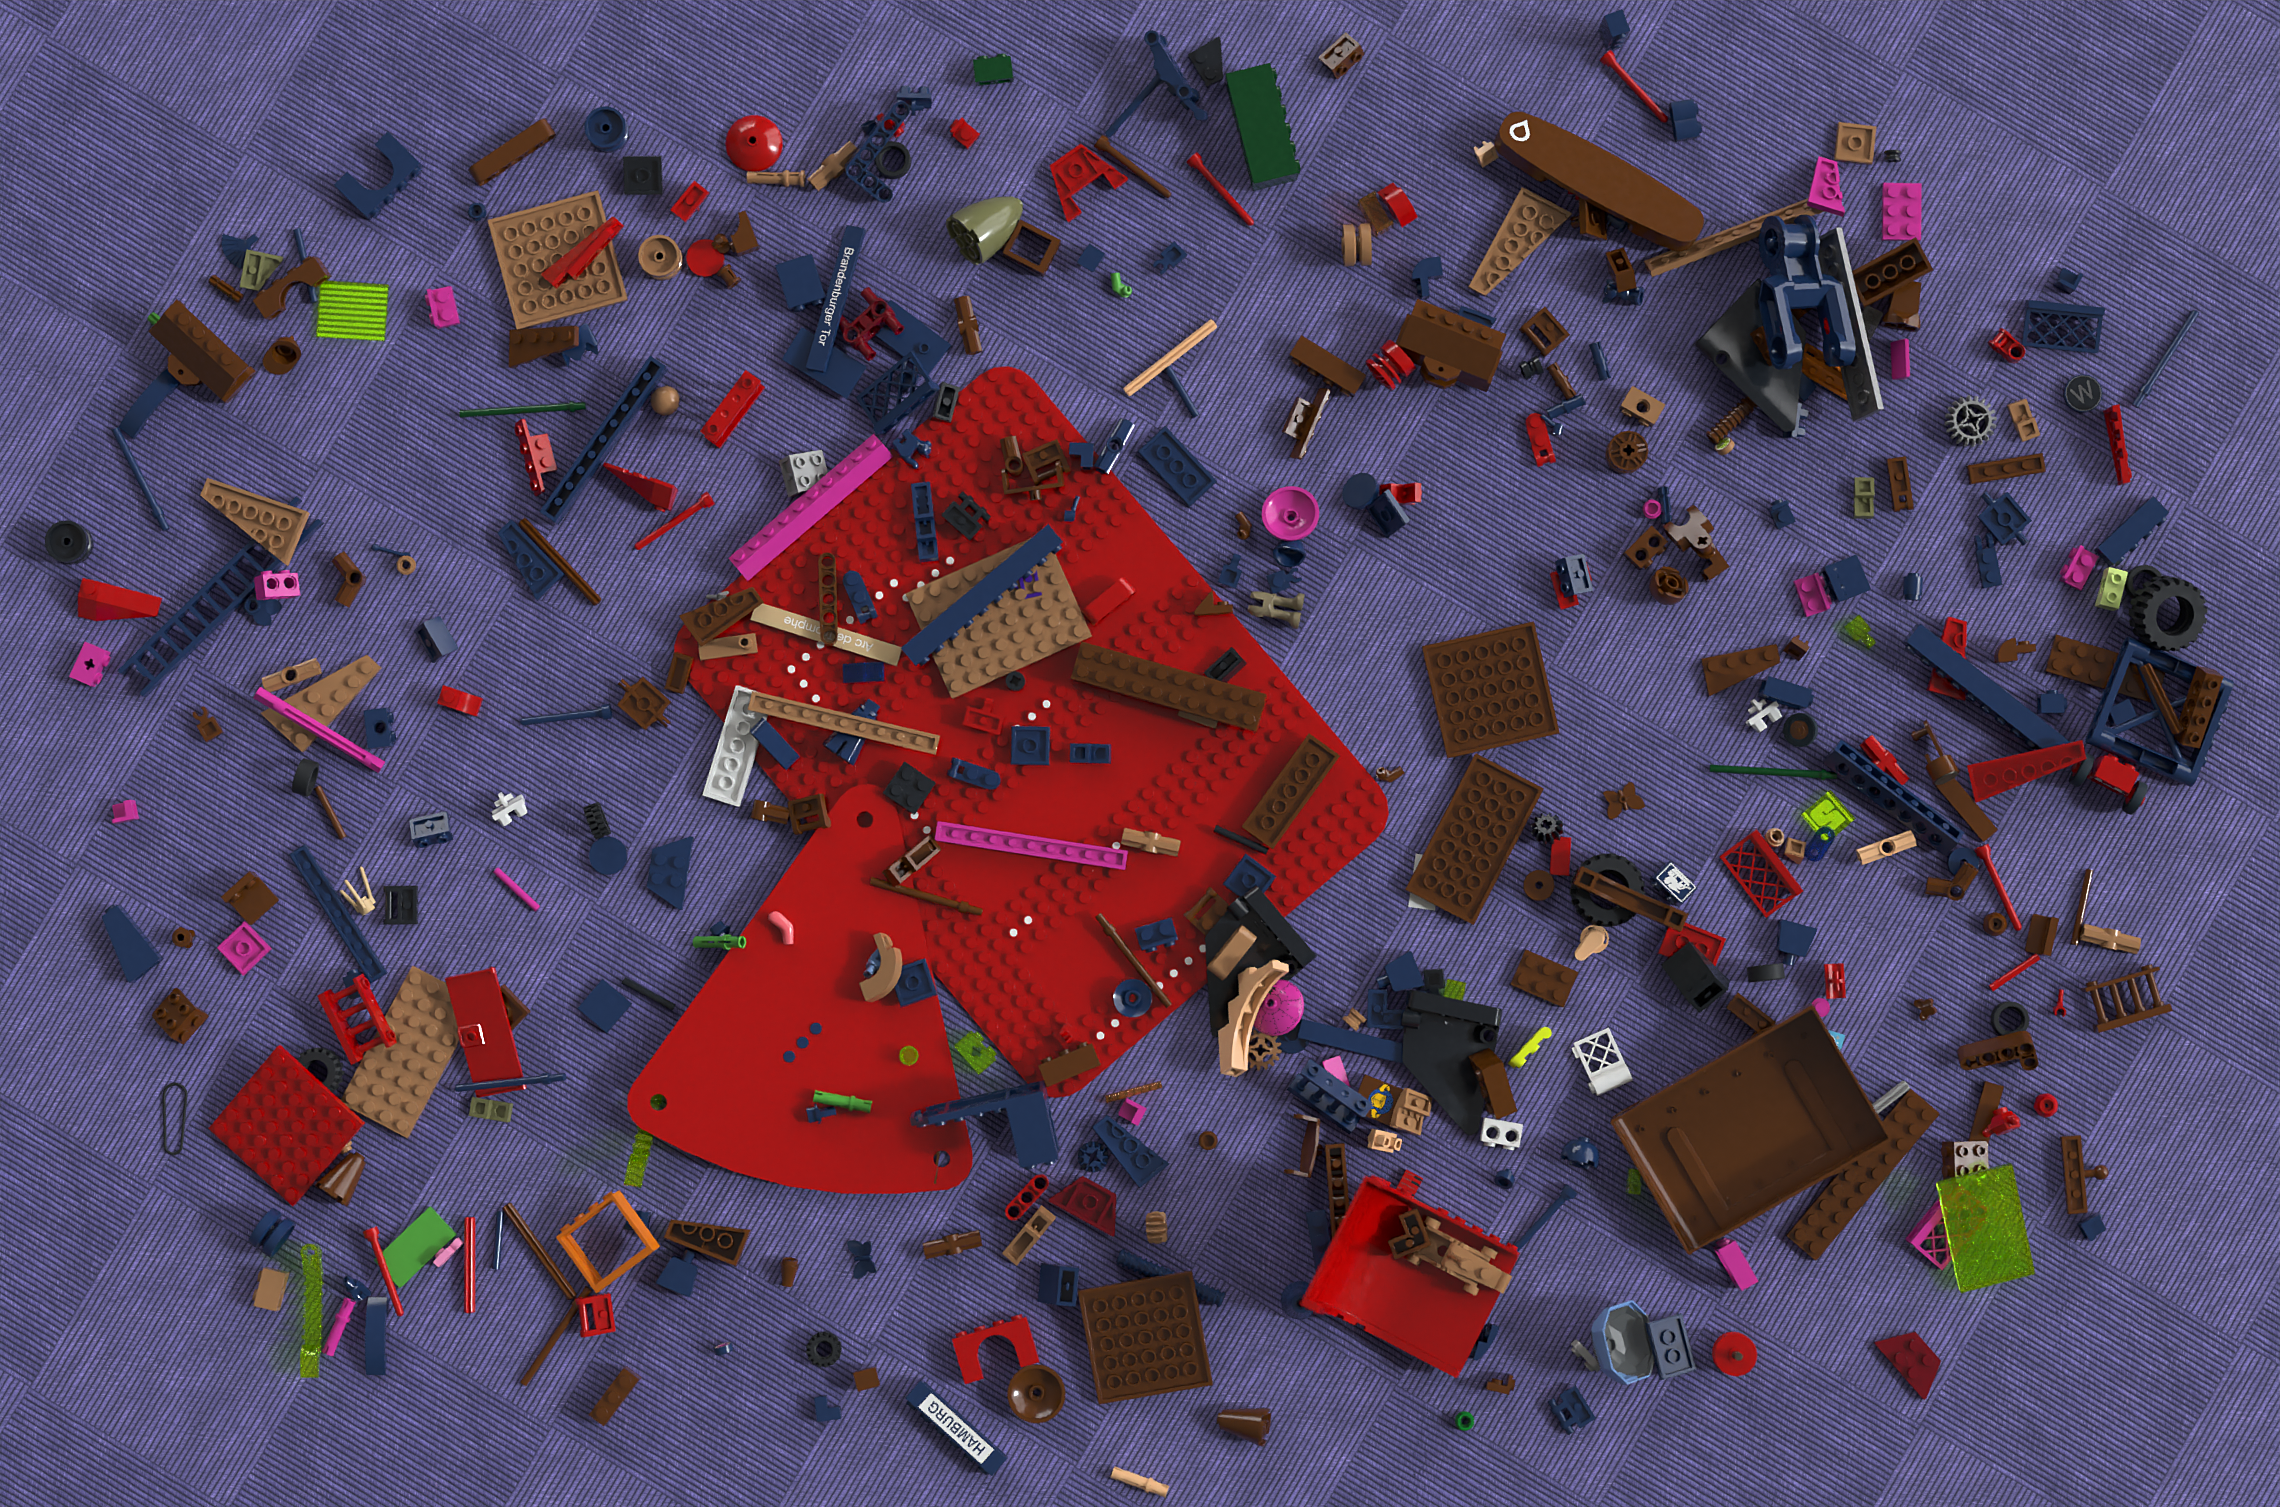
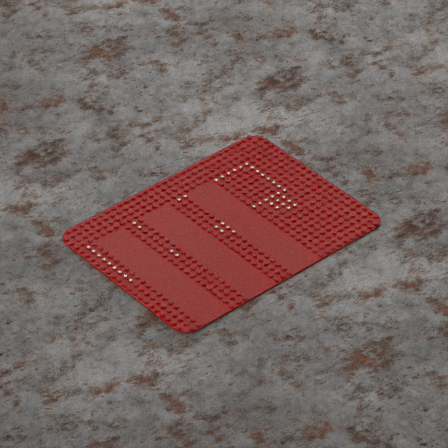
[674,366,1389,1098]

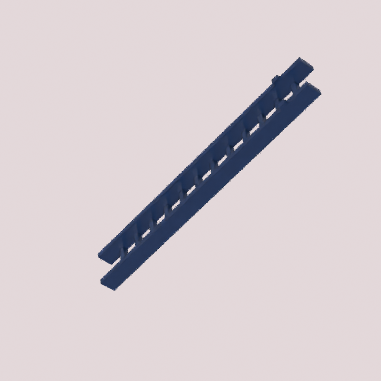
[117,496,324,697]

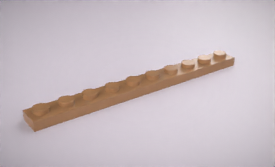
[1644,199,1824,277]
[748,691,940,755]

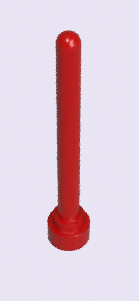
[1599,50,1668,123]
[1186,152,1254,226]
[634,491,715,550]
[1974,843,2022,931]
[363,1226,404,1317]

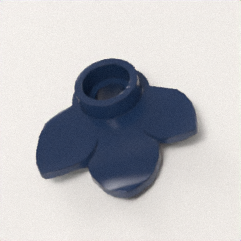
[244,588,283,626]

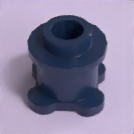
[1606,214,1628,234]

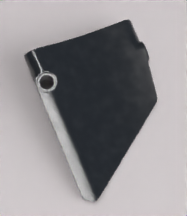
[1693,278,1806,432]
[1205,884,1317,1037]
[1401,989,1503,1136]

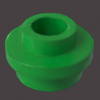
[1455,1411,1474,1431]

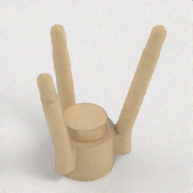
[340,867,376,916]

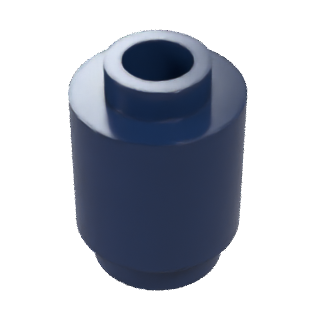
[1903,573,1923,601]

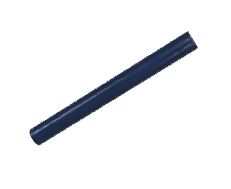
[293,228,318,304]

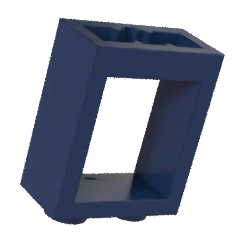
[1757,676,1814,711]

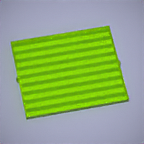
[316,281,389,341]

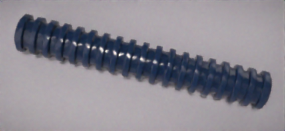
[1116,1249,1226,1308]

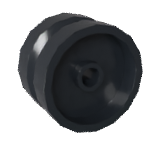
[45,520,93,565]

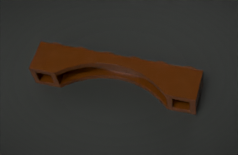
[1572,866,1689,932]

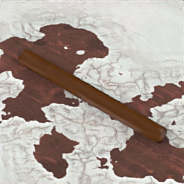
[518,518,602,606]
[502,1203,577,1300]

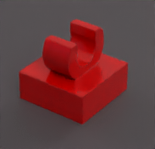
[1053,1023,1080,1049]

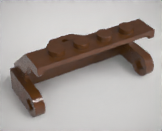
[1396,299,1507,393]
[148,300,257,404]

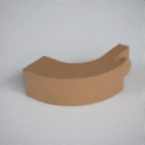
[859,933,902,1002]

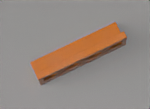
[1802,343,1848,401]

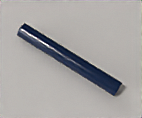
[1164,366,1200,418]
[492,1211,504,1270]

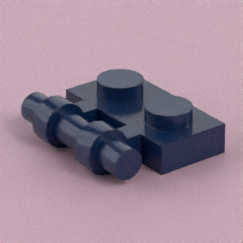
[1548,1385,1596,1435]

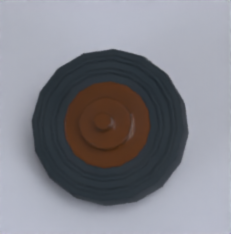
[1783,713,1818,747]

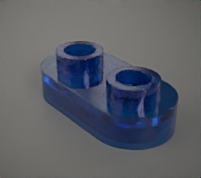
[1805,826,1835,862]

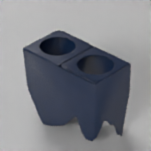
[560,323,602,369]

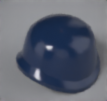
[1273,540,1306,567]

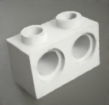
[1480,1117,1523,1150]

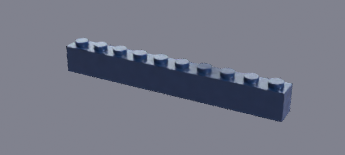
[539,356,668,525]
[901,524,1063,666]
[1902,624,2070,750]

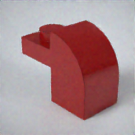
[1377,183,1418,228]
[1379,483,1422,505]

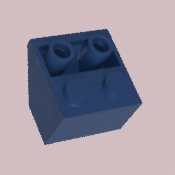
[1038,1263,1080,1307]

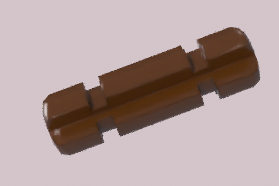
[208,275,244,303]

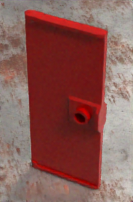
[445,967,527,1098]

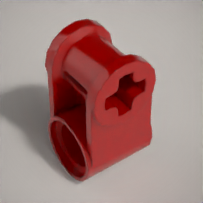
[1988,328,2025,363]

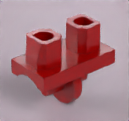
[1824,963,1846,999]

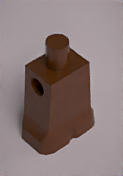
[1880,281,1921,332]

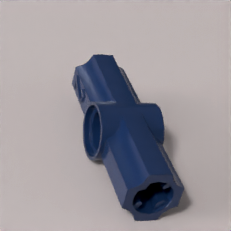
[1093,417,1135,475]

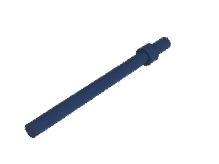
[2132,310,2200,408]
[112,427,170,532]
[455,1073,566,1092]

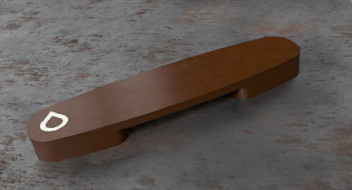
[1494,112,1704,251]

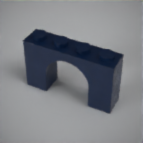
[334,131,423,220]

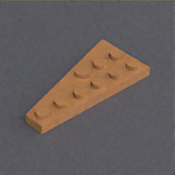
[1468,187,1572,297]
[200,478,310,566]

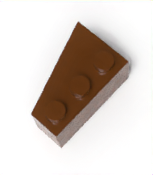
[1468,1048,1517,1120]

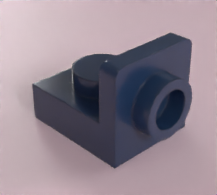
[1768,498,1796,530]

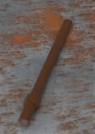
[870,877,983,916]
[1095,913,1172,1008]
[520,1286,592,1386]

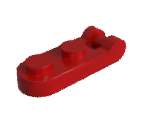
[1525,413,1556,467]

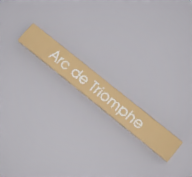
[751,604,902,666]

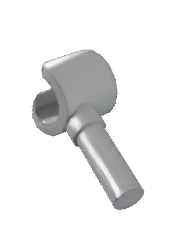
[706,591,729,601]

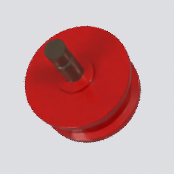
[1712,1332,1757,1376]

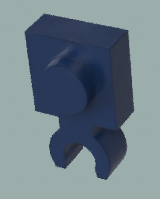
[1153,241,1187,275]
[1266,568,1302,594]

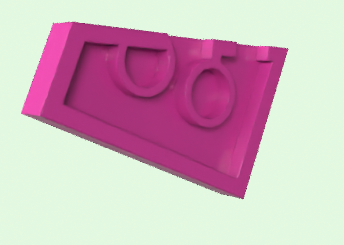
[1806,156,1845,217]

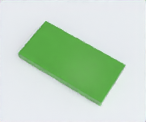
[374,1206,457,1288]

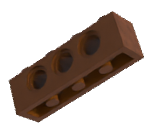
[2174,666,2224,748]

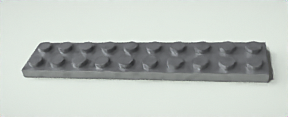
[1818,227,1884,422]

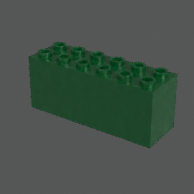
[1225,63,1301,191]

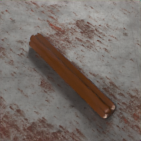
[2140,663,2183,734]

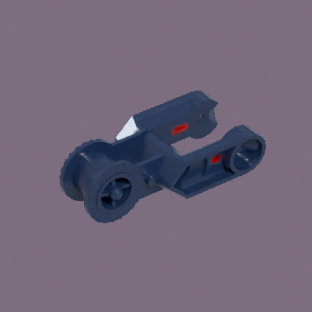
[1758,214,1856,370]

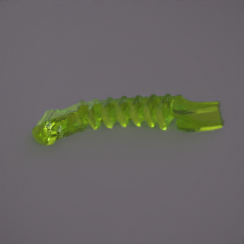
[624,1056,662,1188]
[300,1243,324,1378]

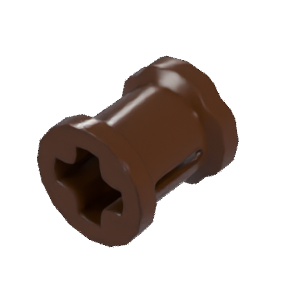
[716,264,742,289]

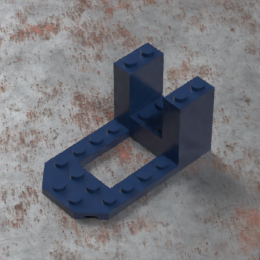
[910,1080,1060,1170]

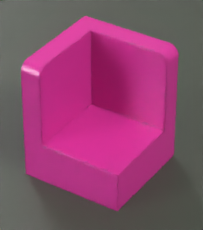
[112,800,139,824]
[1118,1097,1147,1126]

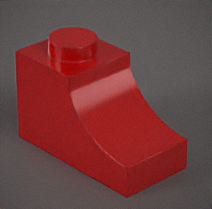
[437,685,483,717]

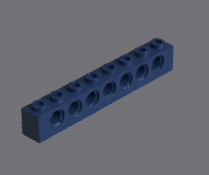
[1823,739,1965,856]

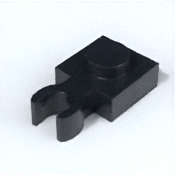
[1424,968,1445,996]

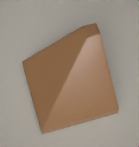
[1784,837,1806,864]

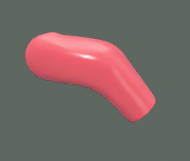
[768,911,793,944]

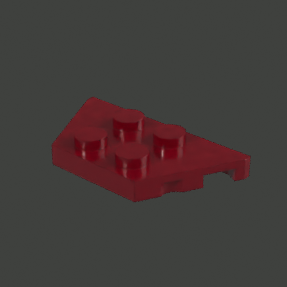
[1049,1176,1116,1237]
[1874,1331,1941,1400]

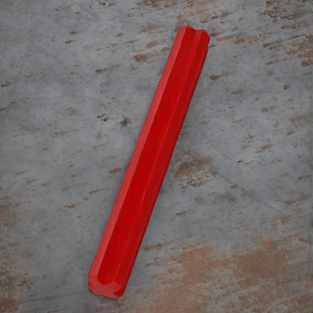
[464,1217,475,1313]

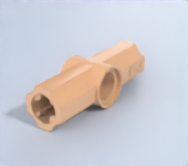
[1856,830,1917,865]

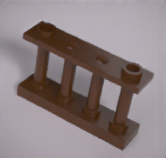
[2081,964,2173,1033]

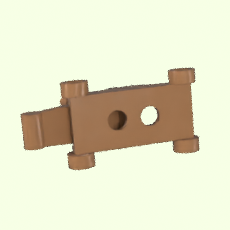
[1405,1216,1512,1296]

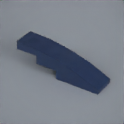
[911,482,939,563]

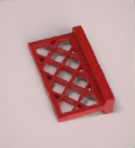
[1719,828,1803,918]

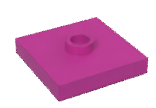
[217,921,272,976]

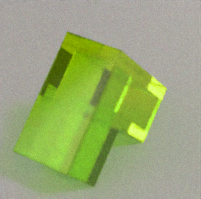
[1626,1168,1641,1195]

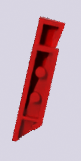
[541,217,624,289]

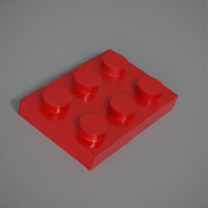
[1658,922,1726,966]

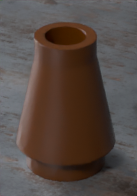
[780,1257,799,1287]

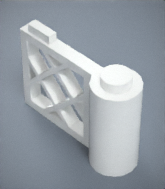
[1571,1028,1633,1096]

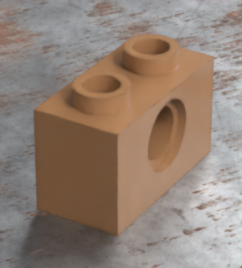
[1619,386,1665,427]

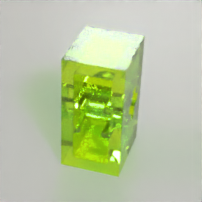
[954,1030,997,1075]

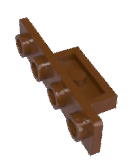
[1282,388,1330,460]

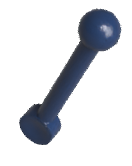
[371,544,411,557]

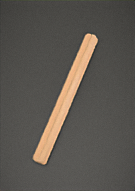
[1123,319,1217,396]

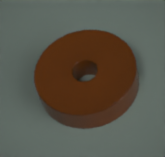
[1523,870,1554,901]

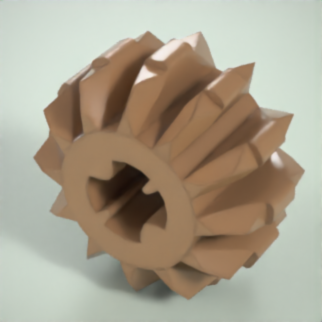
[1146,1211,1168,1244]

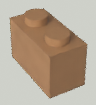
[252,1267,290,1311]

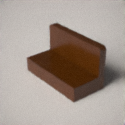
[2025,914,2059,956]

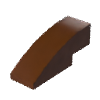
[882,834,942,887]

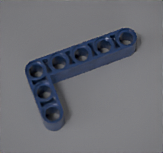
[844,100,910,203]

